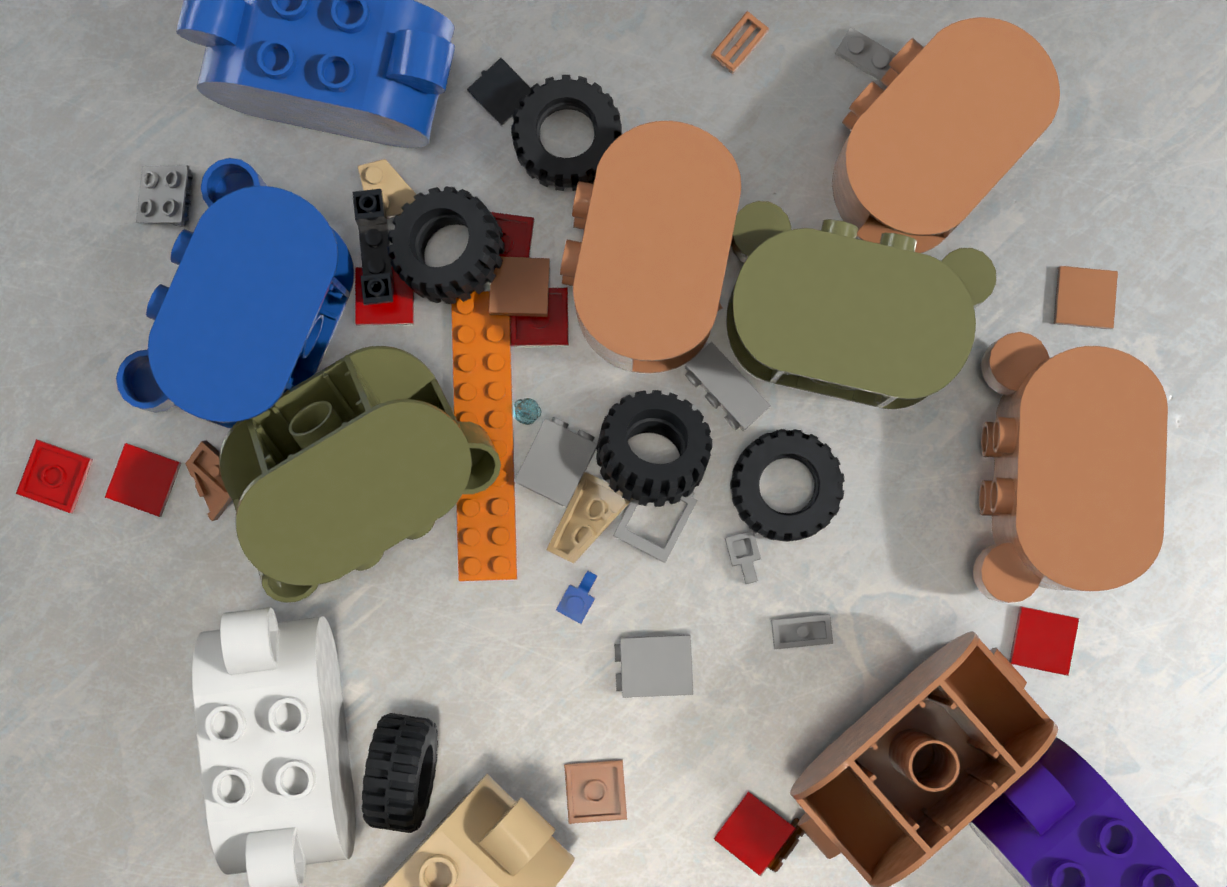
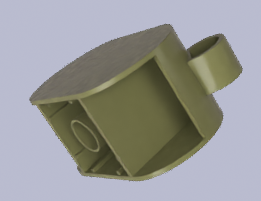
[726,201,996,409]
[219,346,501,603]

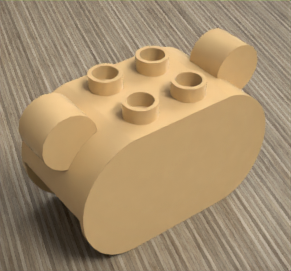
[379,773,575,887]

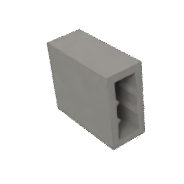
[514,417,597,508]
[614,635,693,698]

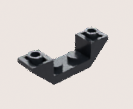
[352,189,394,305]

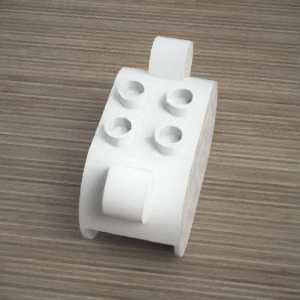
[192,607,356,887]

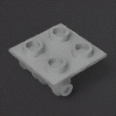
[136,165,193,227]

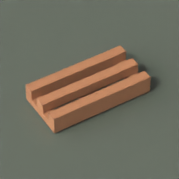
[711,11,769,74]

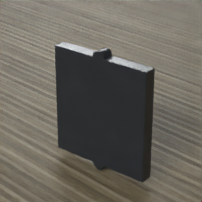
[467,58,531,126]

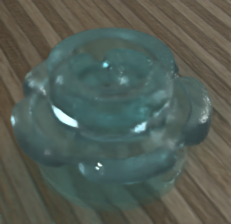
[514,398,542,425]

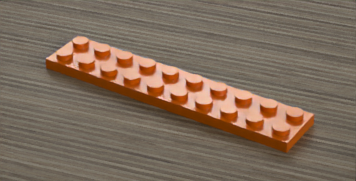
[451,291,517,581]

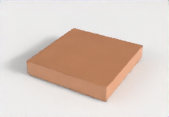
[489,257,550,317]
[1054,266,1118,329]
[564,759,627,824]

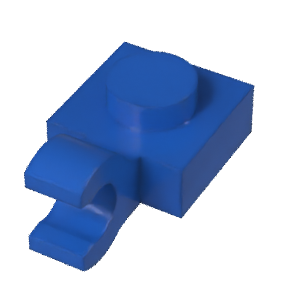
[556,571,598,624]

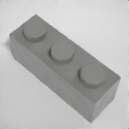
[685,342,771,431]

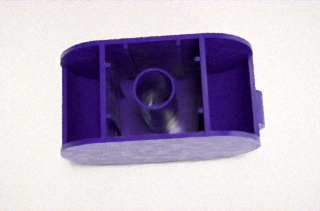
[969,737,1199,887]

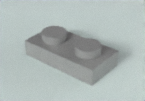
[835,27,897,81]
[771,614,833,649]

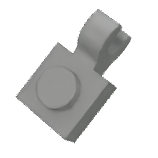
[725,531,761,584]

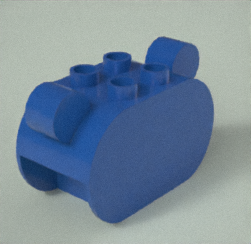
[176,0,455,148]
[116,158,355,429]

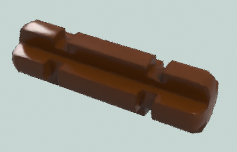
[768,818,805,872]

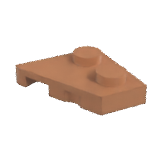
[185,440,232,521]

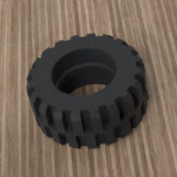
[511,75,622,191]
[387,186,505,304]
[596,390,712,507]
[730,429,845,542]
[362,713,438,833]

